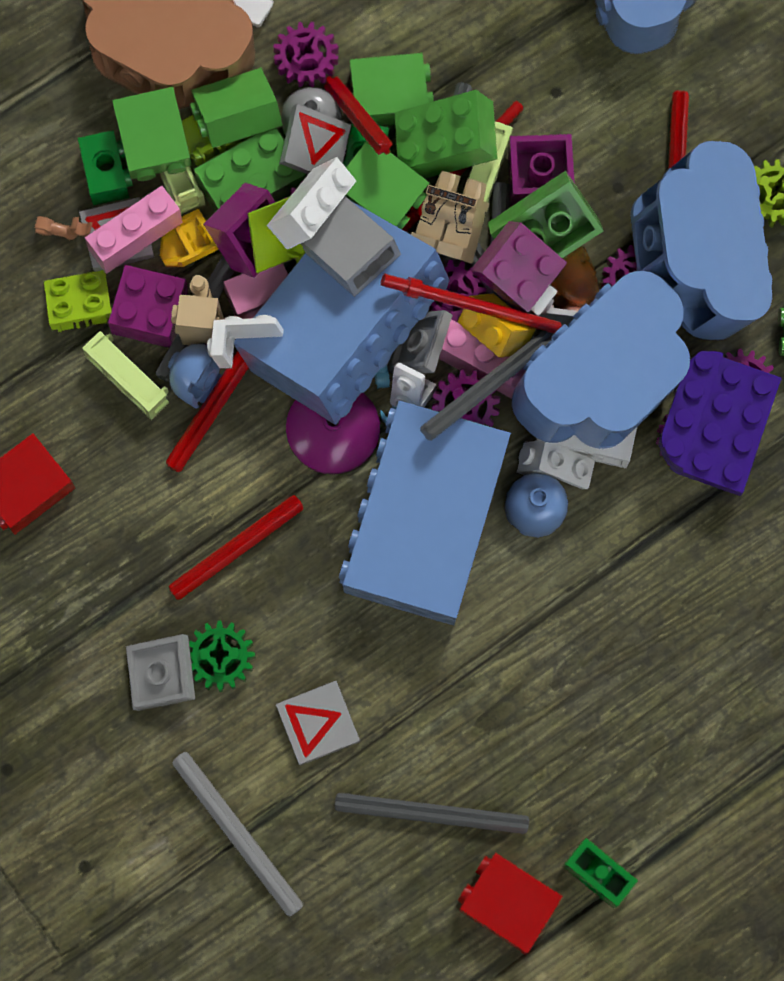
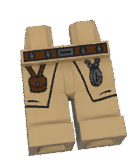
[411,171,490,263]

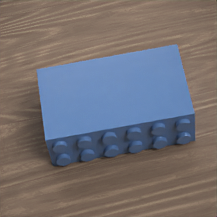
[234,200,450,425]
[339,400,511,626]

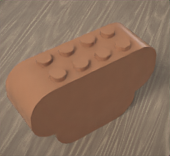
[82,0,255,109]

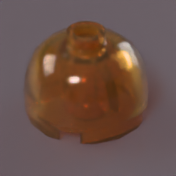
[551,245,602,307]

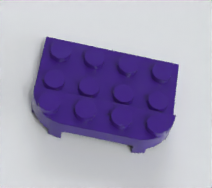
[658,351,781,496]

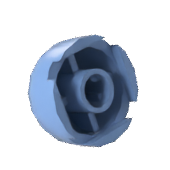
[168,343,222,408]
[504,473,568,538]

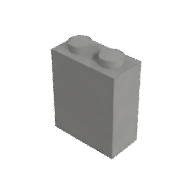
[301,196,401,297]

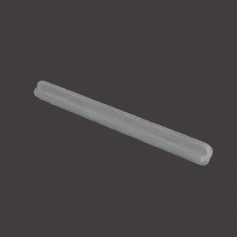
[172,752,303,916]

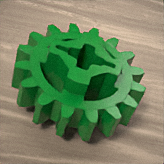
[189,620,256,692]

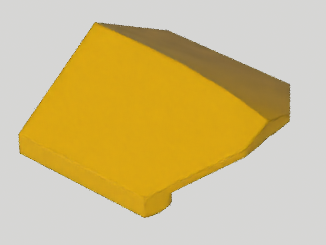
[159,208,219,267]

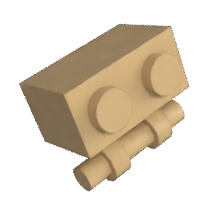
[171,275,224,345]

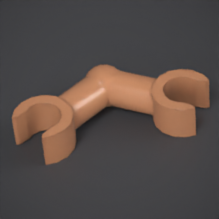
[35,216,93,240]

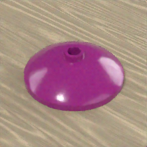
[286,393,380,474]

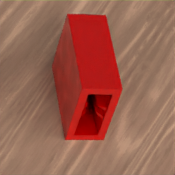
[0,433,76,535]
[457,853,563,955]

